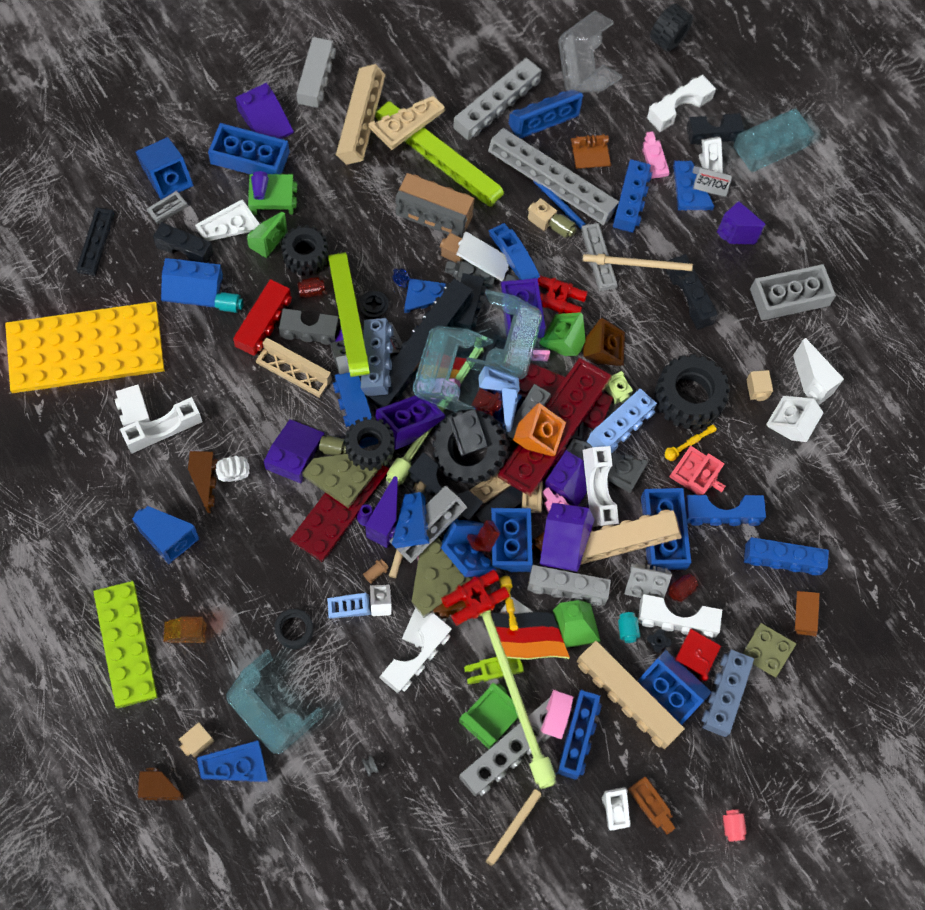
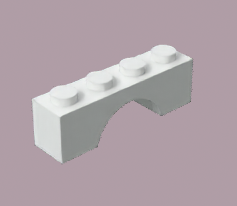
[647,75,716,132]
[120,397,203,454]
[583,446,619,527]
[638,594,722,639]
[379,613,451,693]

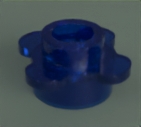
[392,268,410,288]

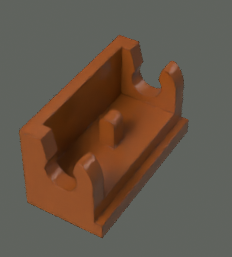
[795,591,819,637]

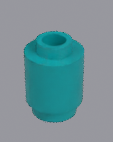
[215,292,244,313]
[618,612,640,643]

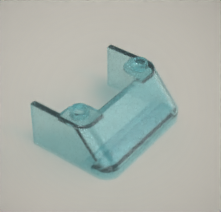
[466,290,542,379]
[413,326,493,413]
[226,649,323,754]

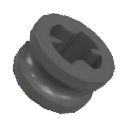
[362,755,378,776]

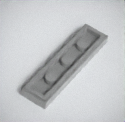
[581,223,617,291]

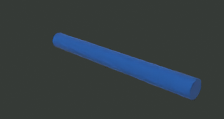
[533,180,586,229]

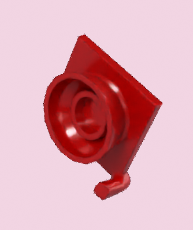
[675,629,721,681]

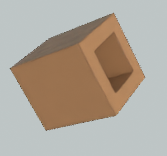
[440,233,463,263]

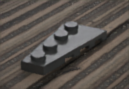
[566,438,649,493]

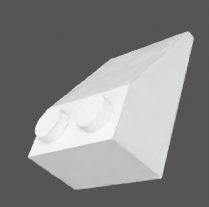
[793,338,844,405]

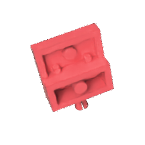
[670,446,726,495]

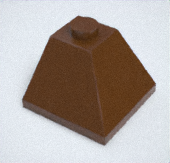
[583,318,625,366]

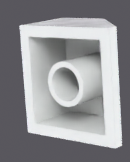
[766,396,823,442]

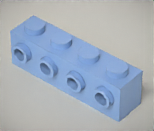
[587,389,657,453]

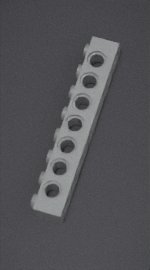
[488,128,619,225]

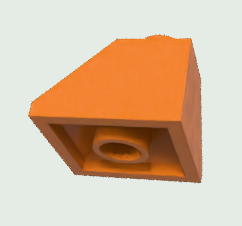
[513,403,566,456]

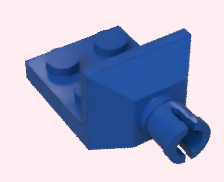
[441,518,496,577]

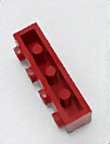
[233,279,292,356]

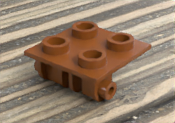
[571,134,611,169]

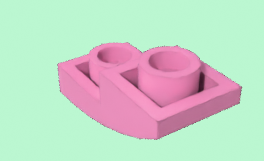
[541,690,573,739]

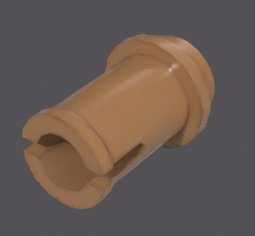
[363,559,389,584]

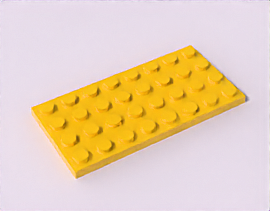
[5,302,165,393]

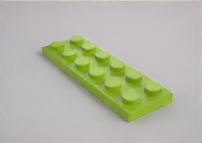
[93,581,158,708]

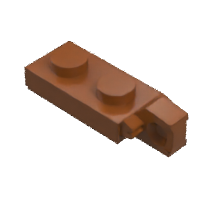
[628,777,675,835]

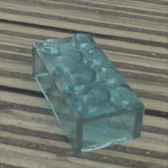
[733,108,815,172]

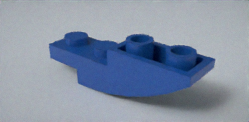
[489,223,540,280]

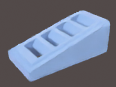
[478,366,520,392]
[502,388,518,433]
[327,593,371,618]

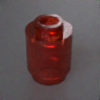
[297,277,325,298]
[669,574,698,602]

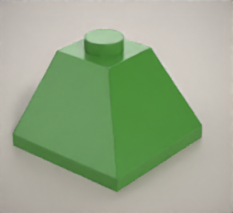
[247,212,288,258]
[540,313,586,356]
[553,600,601,648]

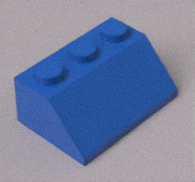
[161,258,223,307]
[491,508,532,572]
[637,650,711,725]

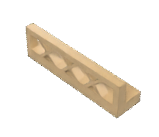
[256,338,332,398]

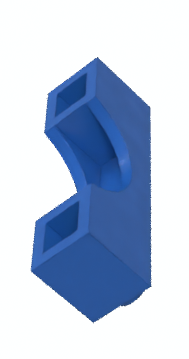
[685,495,766,526]

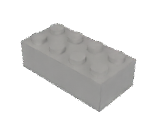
[750,264,836,320]

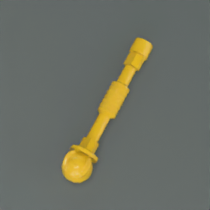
[664,424,716,461]
[499,576,518,631]

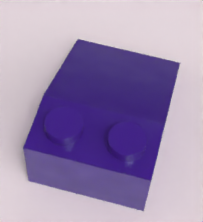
[235,83,294,139]
[501,278,546,341]
[376,393,445,450]
[264,419,325,484]
[365,476,398,548]
[540,503,595,572]

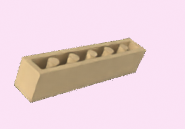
[336,64,385,165]
[580,510,682,565]
[577,641,685,749]

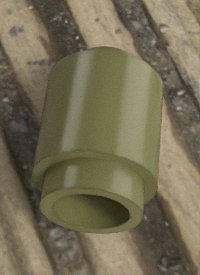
[549,213,577,238]
[319,435,347,456]

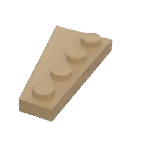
[369,96,445,150]

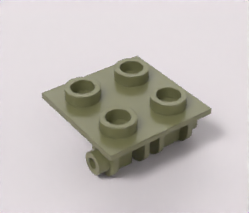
[742,623,796,678]

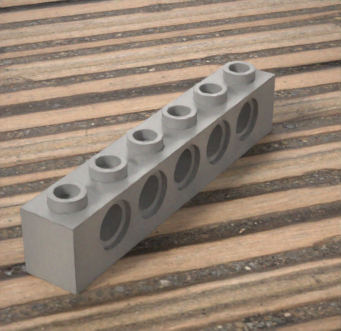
[453,58,541,140]
[459,698,569,797]

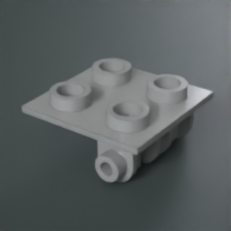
[624,562,672,599]

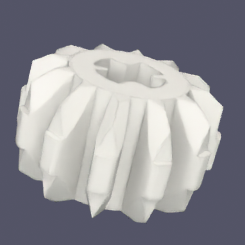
[216,456,250,482]

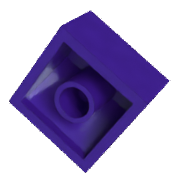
[717,201,766,244]
[544,450,587,506]

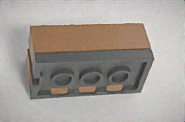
[396,173,474,238]

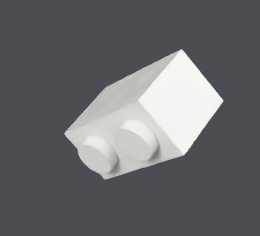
[114,385,151,427]

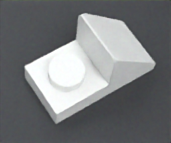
[699,137,723,173]
[370,585,391,616]
[602,788,630,830]

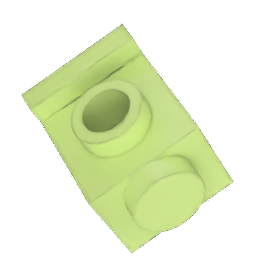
[605,371,633,404]

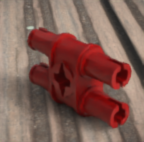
[538,275,588,314]
[441,569,509,626]

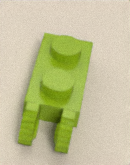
[464,657,524,684]

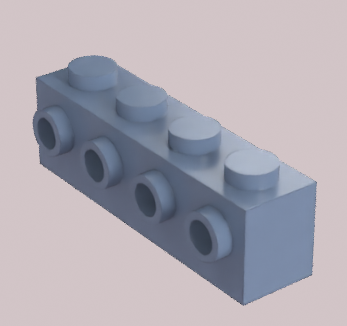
[361,318,393,396]
[701,650,754,737]

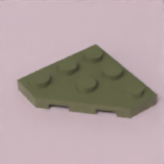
[302,454,383,508]
[412,537,471,618]

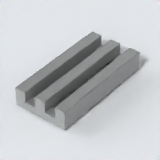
[147,191,188,225]

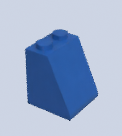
[136,137,194,200]
[132,506,199,564]

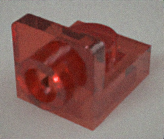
[472,388,502,416]
[467,520,500,552]

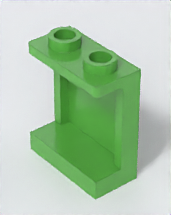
[248,174,297,215]
[459,682,519,749]

